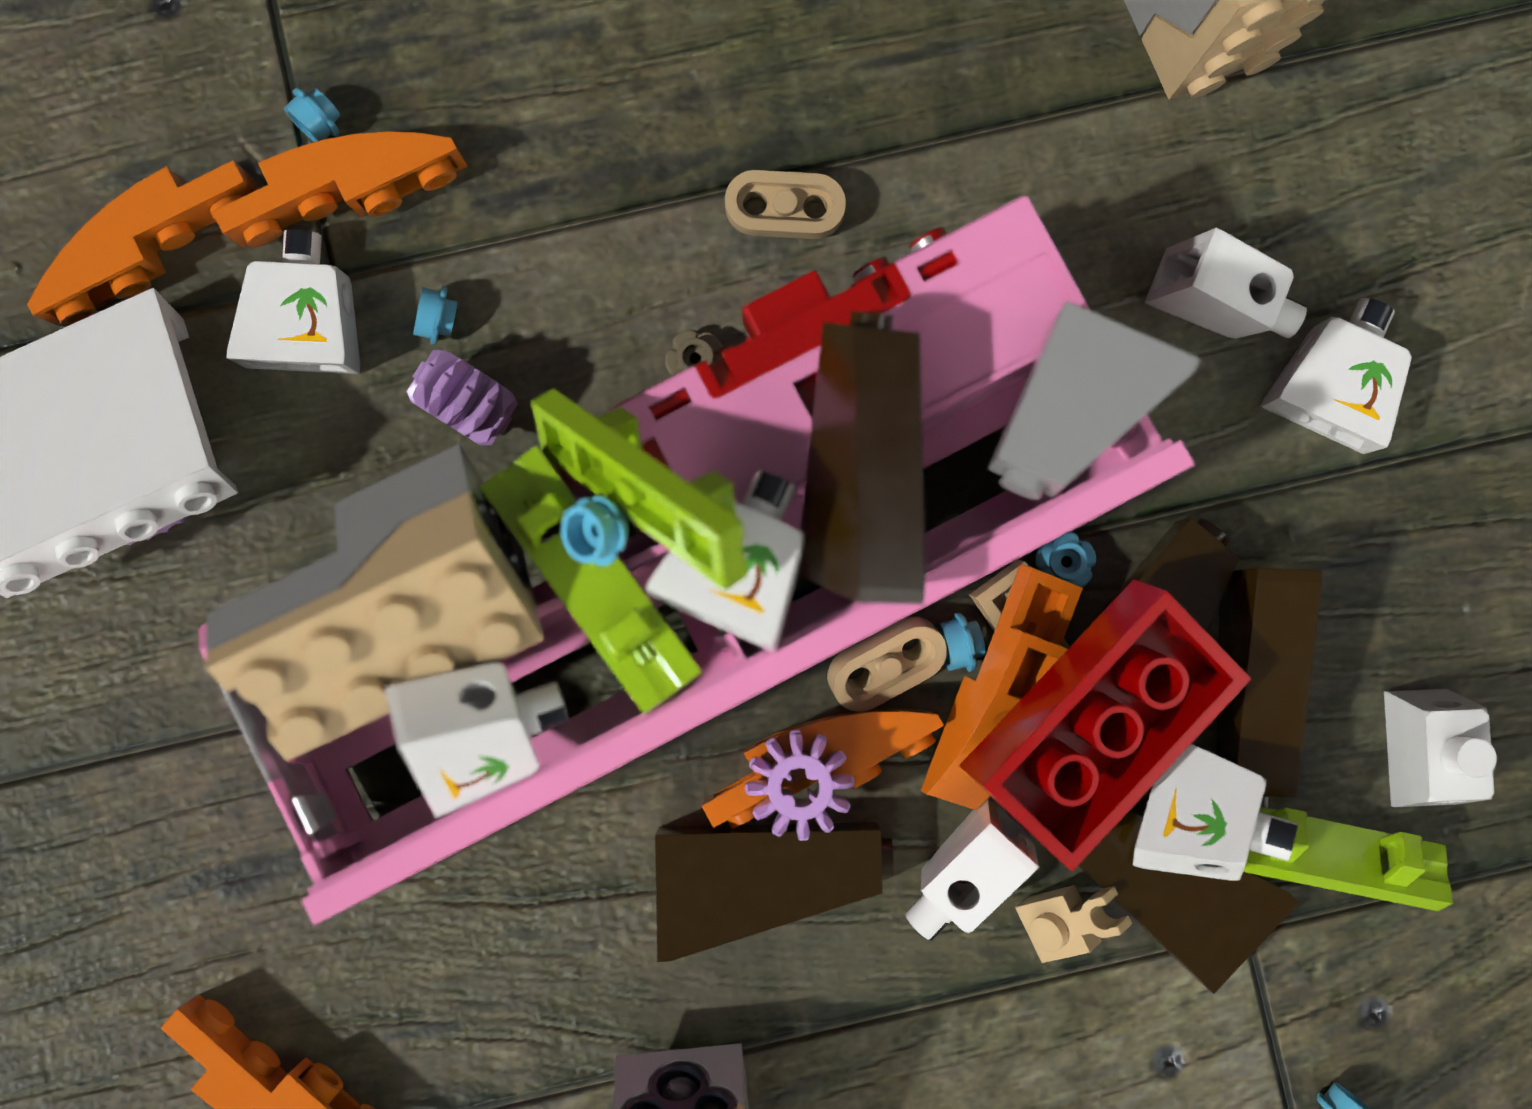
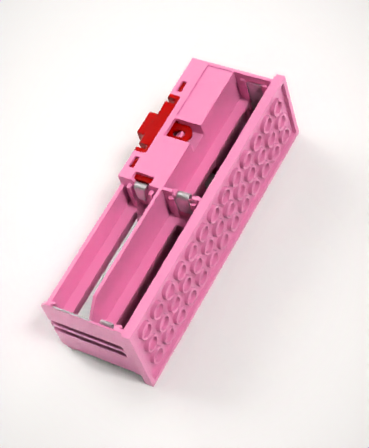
[198,196,1195,925]

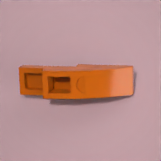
[212,131,468,248]
[27,160,258,327]
[920,564,1083,811]
[701,708,944,829]
[160,994,375,1109]

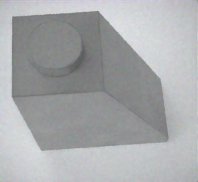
[988,301,1200,500]

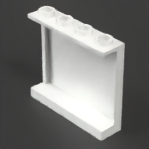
[0,287,238,599]

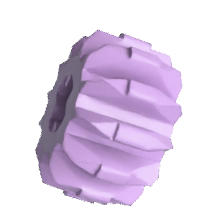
[406,350,518,446]
[745,729,854,841]

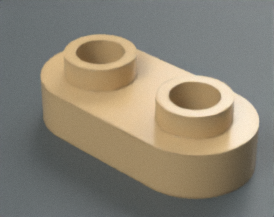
[725,170,846,239]
[827,616,947,712]

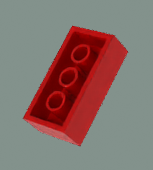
[959,579,1251,871]

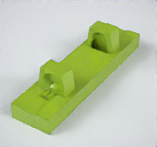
[531,389,748,591]
[480,446,704,715]
[1243,806,1453,911]

